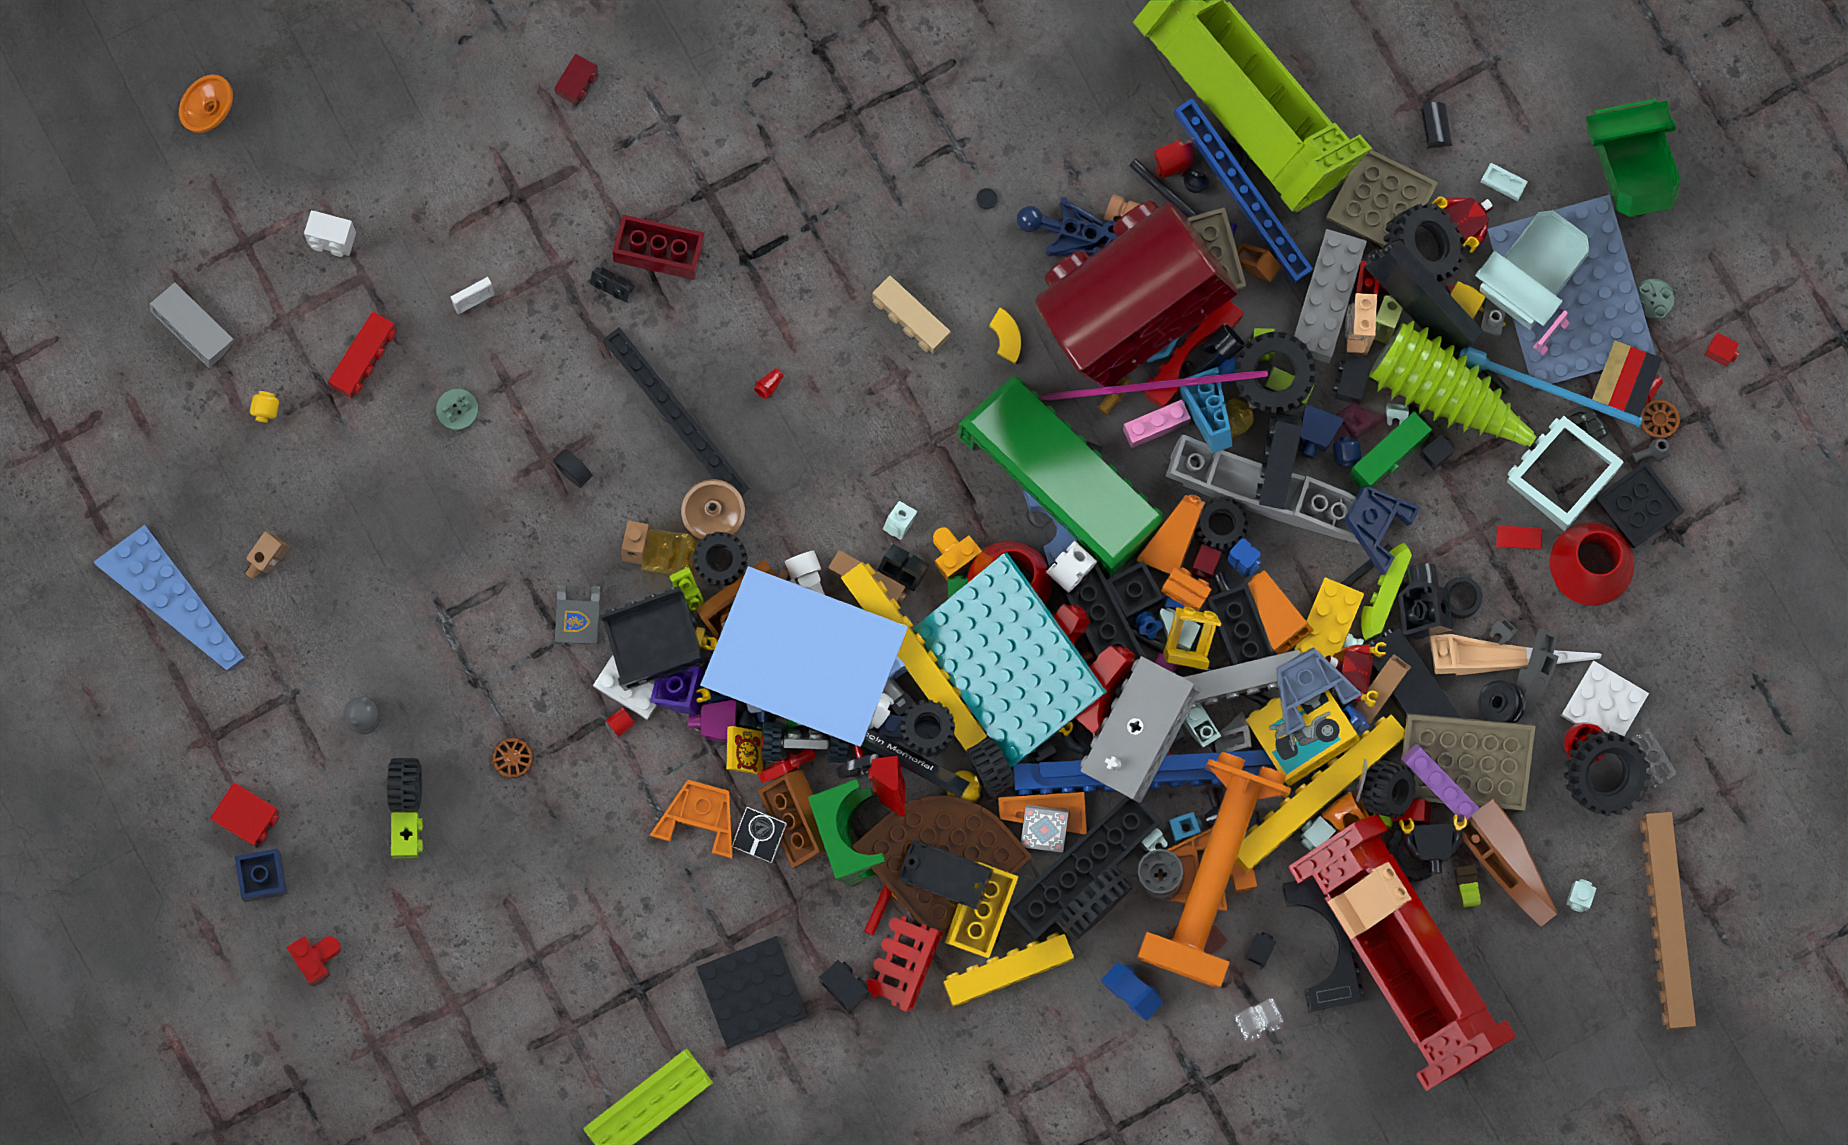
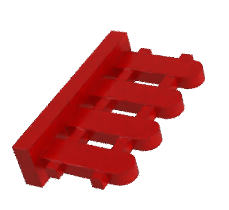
[866,916,943,1012]

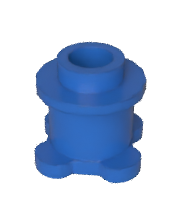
[1134,611,1163,639]

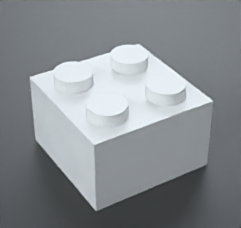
[304,210,356,257]

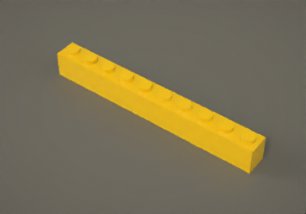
[841,562,988,752]
[1236,715,1405,873]

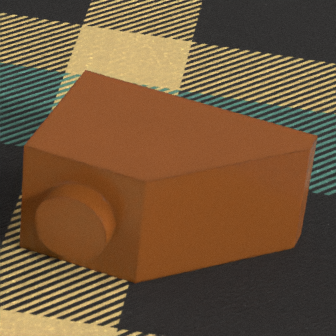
[1237,242,1281,282]

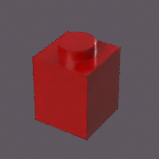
[1704,332,1739,367]

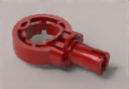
[757,748,816,783]

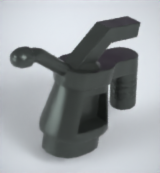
[1567,406,1609,441]

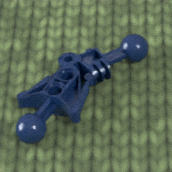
[1017,197,1117,257]

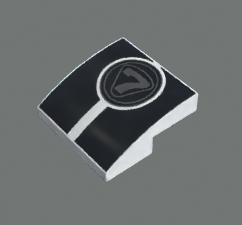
[732,807,787,863]

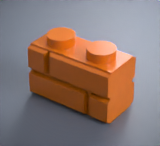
[1161,567,1212,612]

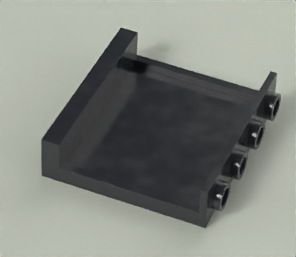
[599,587,705,691]

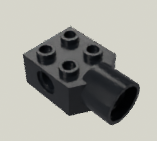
[1398,563,1453,640]

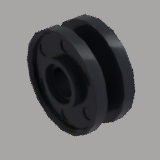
[1478,680,1526,723]

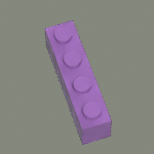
[1401,744,1479,821]

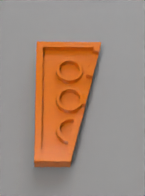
[998,792,1087,835]

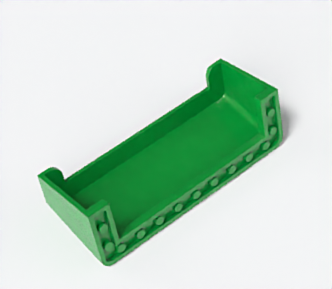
[958,376,1164,579]

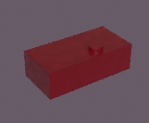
[613,215,705,280]

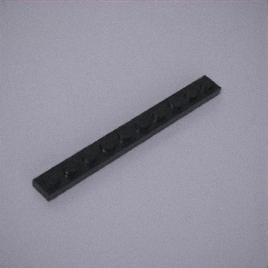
[603,327,749,495]

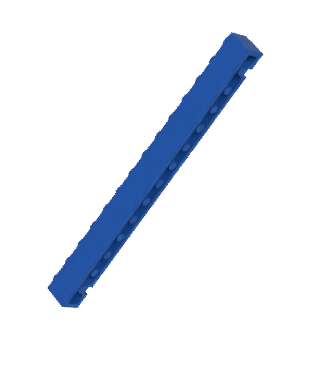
[1013,750,1315,796]

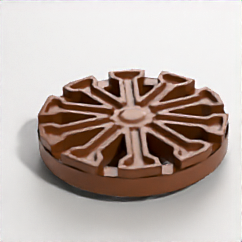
[1640,400,1680,439]

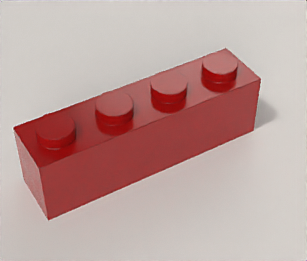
[328,311,397,399]

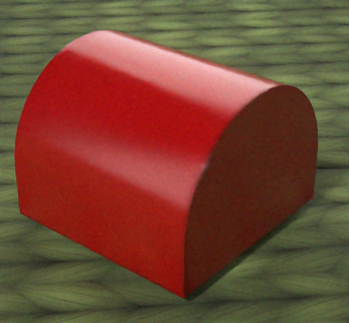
[605,708,635,738]

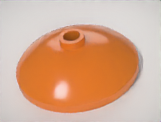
[179,75,233,133]

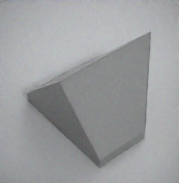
[1214,711,1252,753]

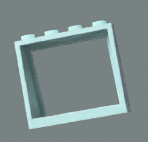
[1507,416,1624,531]

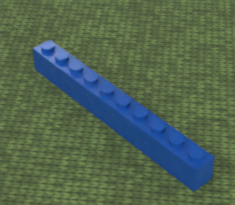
[1173,98,1313,284]

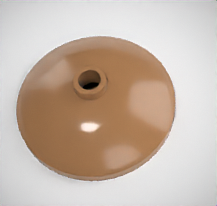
[681,479,745,539]

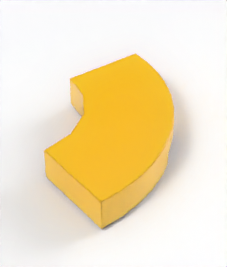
[989,308,1021,364]

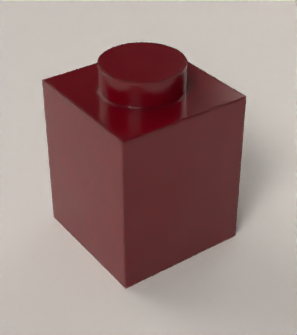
[1191,544,1222,580]

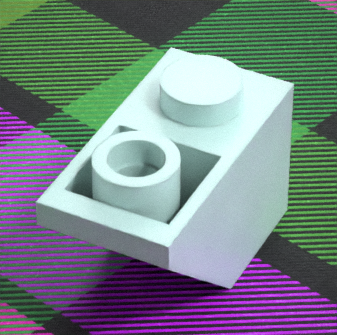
[1159,608,1200,651]
[1183,703,1221,748]

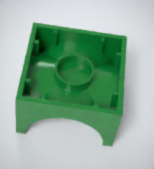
[808,779,886,886]

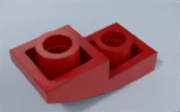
[1496,526,1543,550]

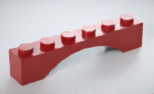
[1144,301,1244,409]

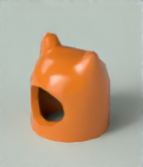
[1321,791,1370,835]

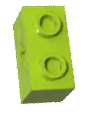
[391,812,423,859]

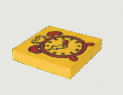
[727,726,763,775]

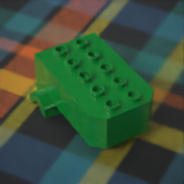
[1586,98,1681,217]

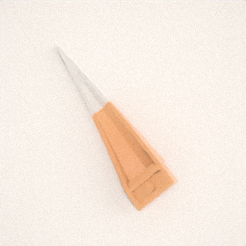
[1430,634,1601,676]

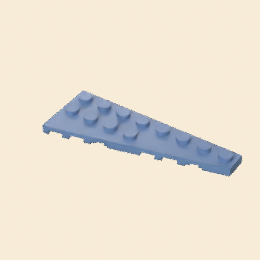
[94,525,245,671]

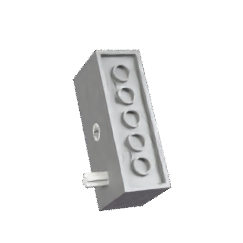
[1080,656,1201,803]

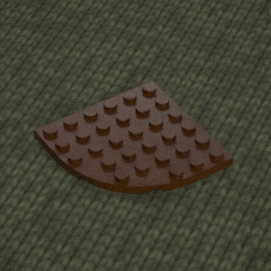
[852,796,1032,940]

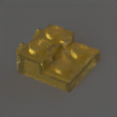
[641,529,697,577]

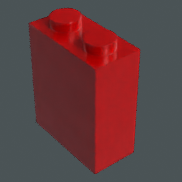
[210,782,280,848]

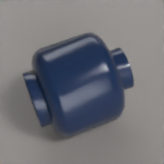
[1333,436,1362,467]

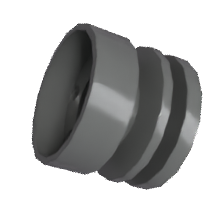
[1138,849,1184,901]

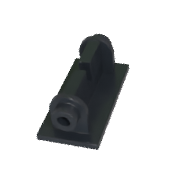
[590,267,635,303]

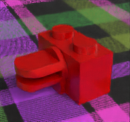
[286,936,341,987]

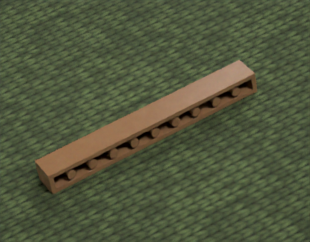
[1640,812,1696,1030]

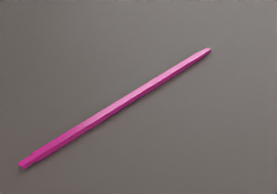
[1039,371,1268,401]

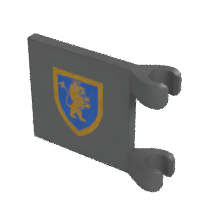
[555,584,601,644]

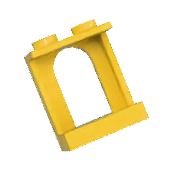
[1163,607,1221,670]

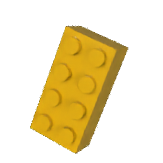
[1294,577,1364,658]
[944,861,1018,958]

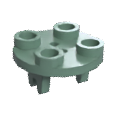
[1636,279,1675,318]
[436,389,479,431]

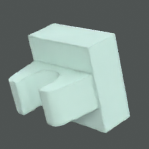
[1386,403,1409,426]
[1140,828,1167,852]

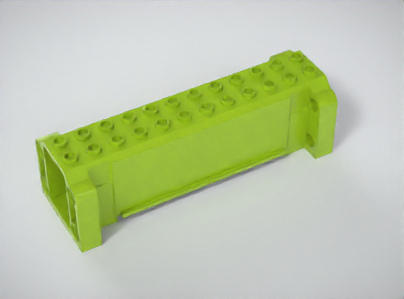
[1133,0,1372,212]

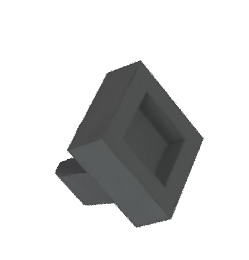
[1490,616,1518,645]

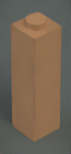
[828,550,907,606]
[1355,655,1411,725]

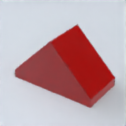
[1392,799,1431,825]

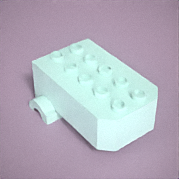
[1475,210,1589,330]

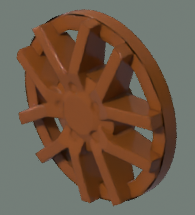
[492,738,533,778]

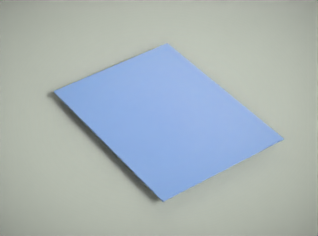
[700,566,908,747]

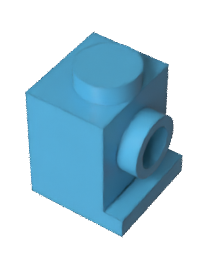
[1168,812,1203,844]

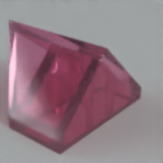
[1336,403,1387,440]

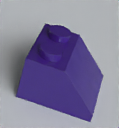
[650,666,705,715]

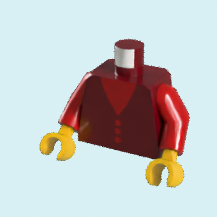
[1432,196,1493,253]
[1325,642,1386,707]

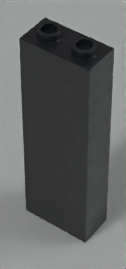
[1364,240,1483,354]
[1367,628,1461,719]

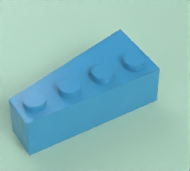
[1179,367,1232,453]

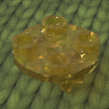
[1225,398,1254,439]

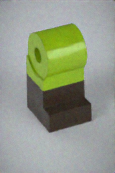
[1454,865,1481,908]

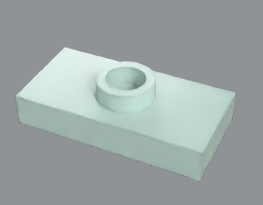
[1481,163,1528,201]

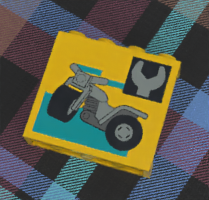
[1245,690,1361,787]

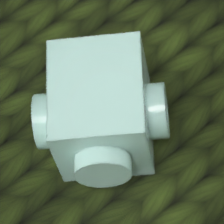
[883,501,917,540]
[1300,816,1336,850]
[1566,879,1596,912]

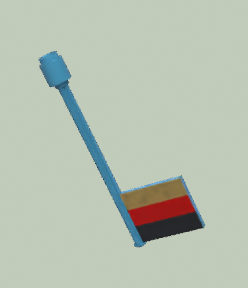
[1458,340,1662,427]

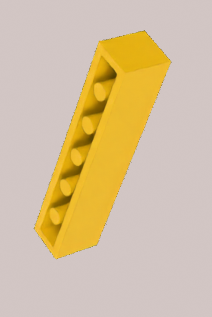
[943,933,1074,1008]

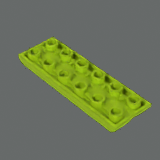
[583,1049,713,1145]

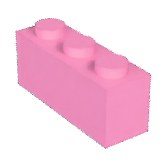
[1123,400,1191,449]

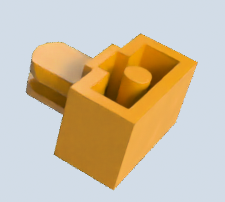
[933,527,982,582]

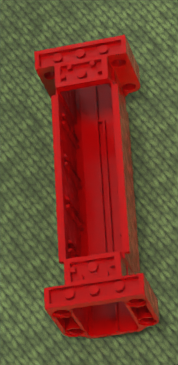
[1288,813,1517,1091]

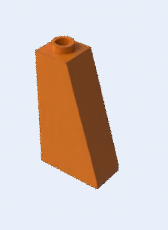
[1137,495,1205,574]
[1248,570,1314,655]

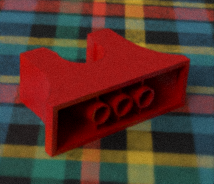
[1053,604,1136,734]

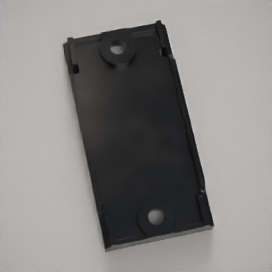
[898,840,993,910]

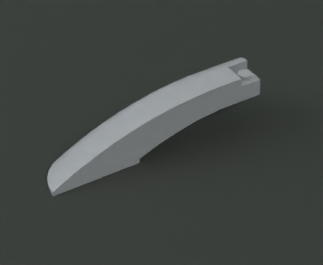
[1166,434,1360,544]

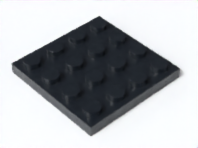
[696,936,808,1048]

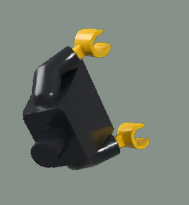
[1399,815,1467,874]

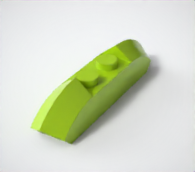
[1361,543,1412,641]

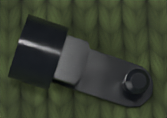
[1181,323,1245,377]

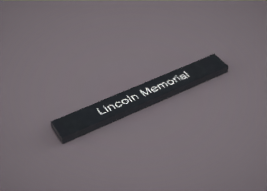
[862,729,970,797]

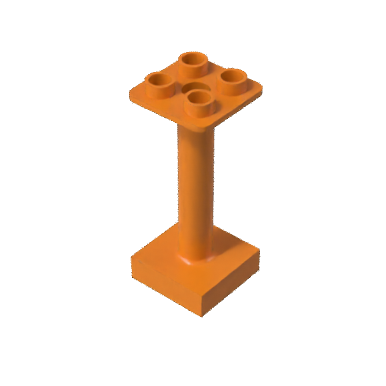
[1136,752,1291,989]

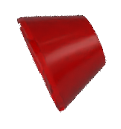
[1549,522,1634,606]
[967,541,1053,606]

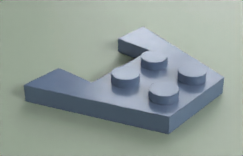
[1276,647,1362,735]

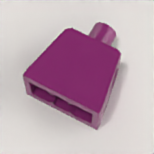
[688,700,736,743]

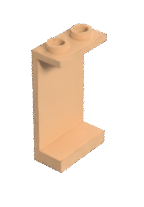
[1346,293,1377,355]
[1328,862,1411,939]

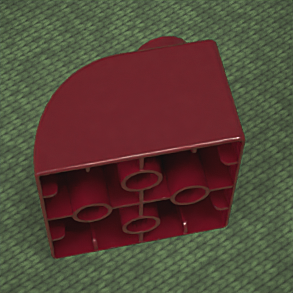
[1035,200,1239,388]

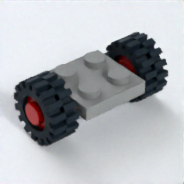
[761,722,848,763]

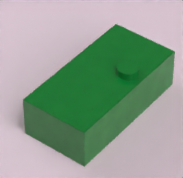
[1349,412,1432,489]

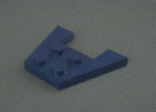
[1344,486,1420,575]

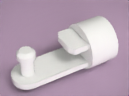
[784,550,825,595]

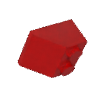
[868,756,906,817]

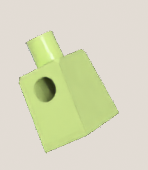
[1374,295,1403,344]

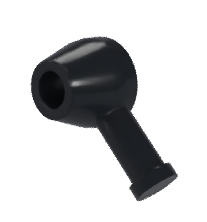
[736,711,763,731]
[1205,787,1220,827]

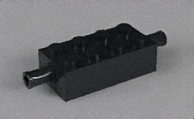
[1205,571,1276,694]

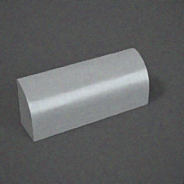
[150,283,233,368]

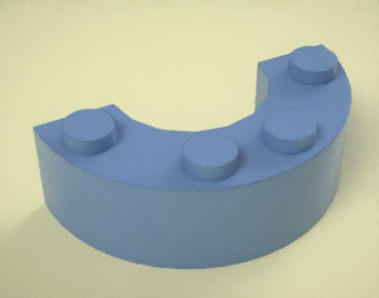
[1023,490,1077,567]

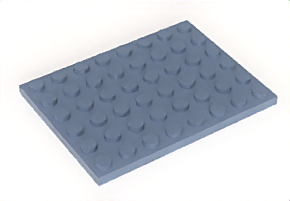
[1487,195,1656,390]

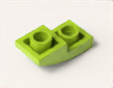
[1264,366,1314,404]
[669,567,705,612]

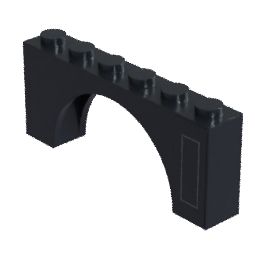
[1282,877,1364,1012]

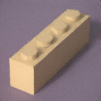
[872,275,951,354]

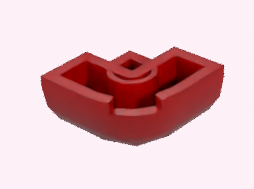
[1153,139,1195,179]

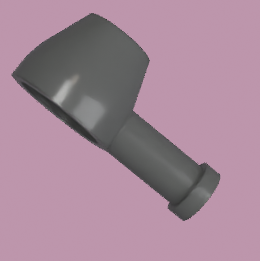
[1631,438,1670,463]

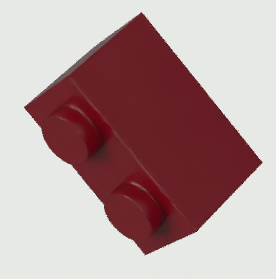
[554,53,599,106]

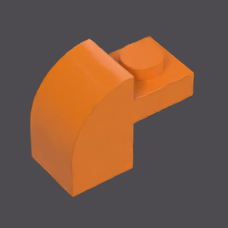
[1230,861,1257,893]

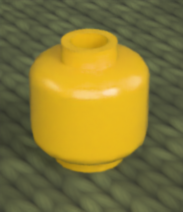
[250,391,279,423]

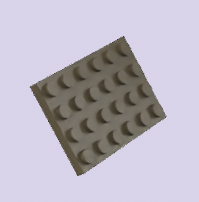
[1401,713,1535,810]

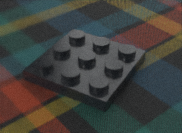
[1595,461,1685,549]

